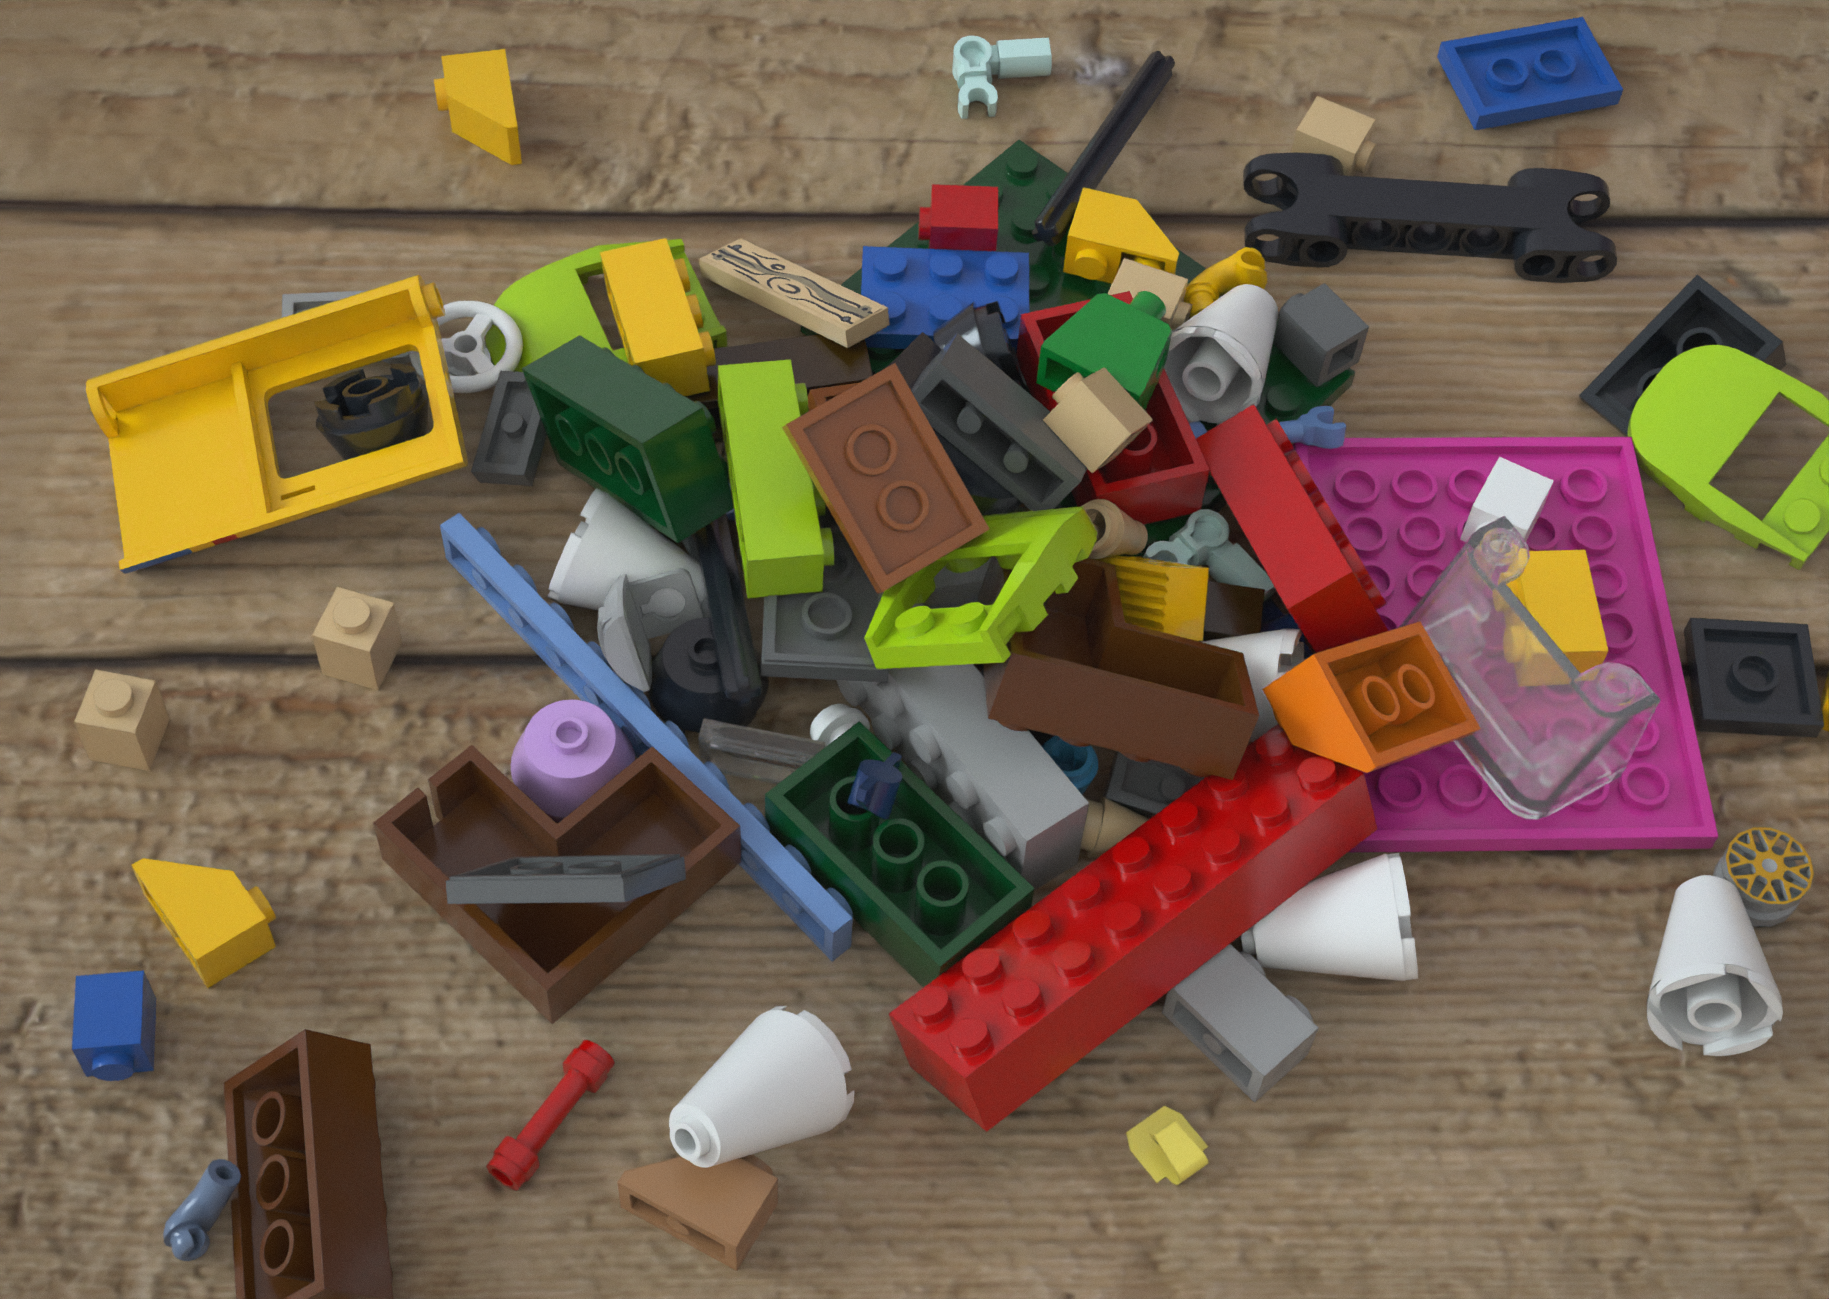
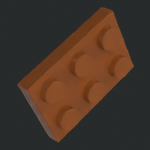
[782,363,990,594]

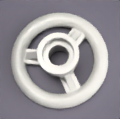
[409,301,523,393]

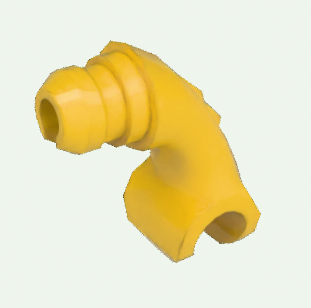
[1184,247,1267,318]

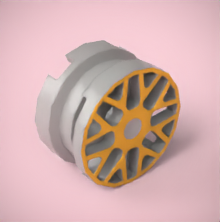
[1713,827,1814,927]

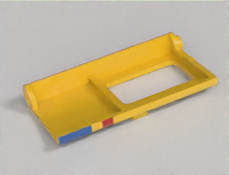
[86,275,468,574]

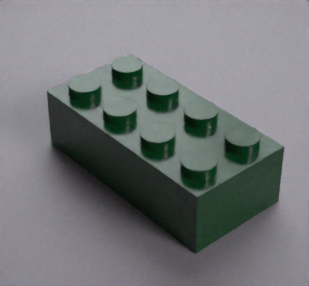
[522,335,734,543]
[765,721,1035,988]

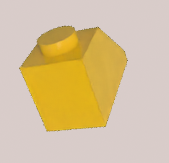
[434,49,522,165]
[131,858,276,988]

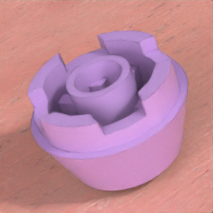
[511,700,635,823]

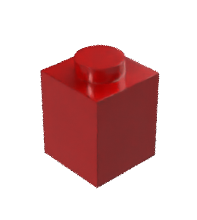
[918,184,998,251]

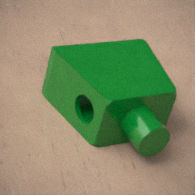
[1036,291,1172,410]

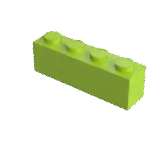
[718,359,834,598]

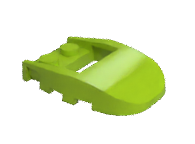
[485,239,728,372]
[1628,345,1829,570]
[864,506,1098,669]

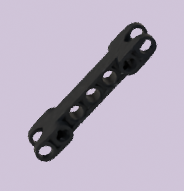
[1243,152,1617,283]

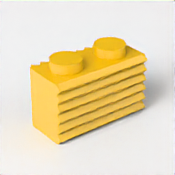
[1095,555,1209,641]

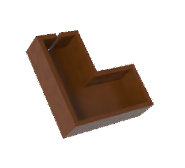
[978,556,1259,780]
[373,745,741,1024]

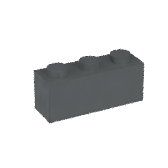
[911,333,1087,511]

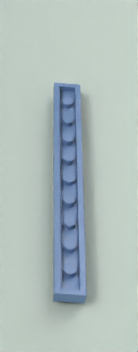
[440,513,853,961]

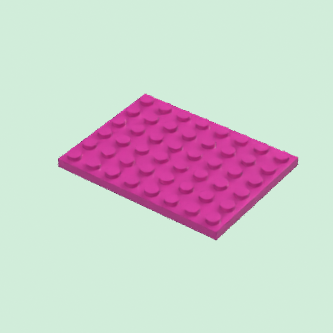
[1291,437,1718,853]

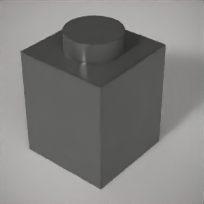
[1273,283,1369,387]

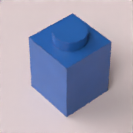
[72,970,156,1081]

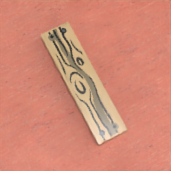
[699,238,890,348]

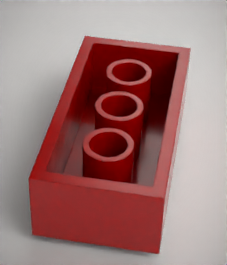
[1016,291,1210,525]
[1196,404,1389,653]

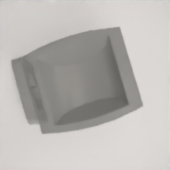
[597,568,703,692]

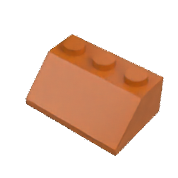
[1262,621,1481,773]

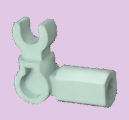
[952,36,1052,119]
[1143,509,1276,602]

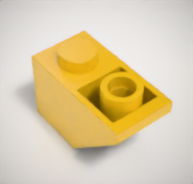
[1063,187,1179,284]

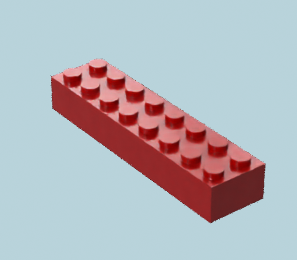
[889,724,1378,1132]

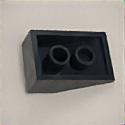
[1579,274,1786,437]

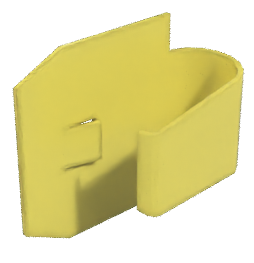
[1126,1106,1209,1185]

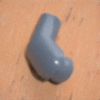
[163,1159,241,1261]

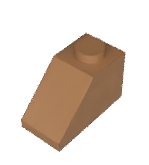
[617,1155,778,1271]

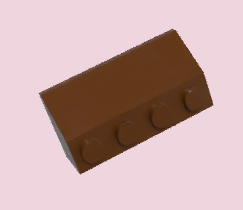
[224,1029,393,1299]

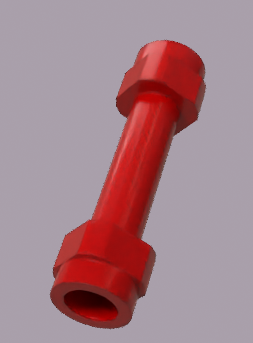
[486,1040,615,1191]

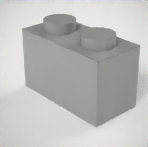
[1162,944,1319,1103]

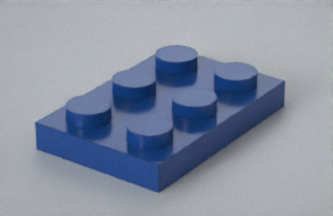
[1437,17,1623,130]
[861,246,1029,353]

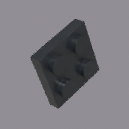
[1684,618,1824,738]

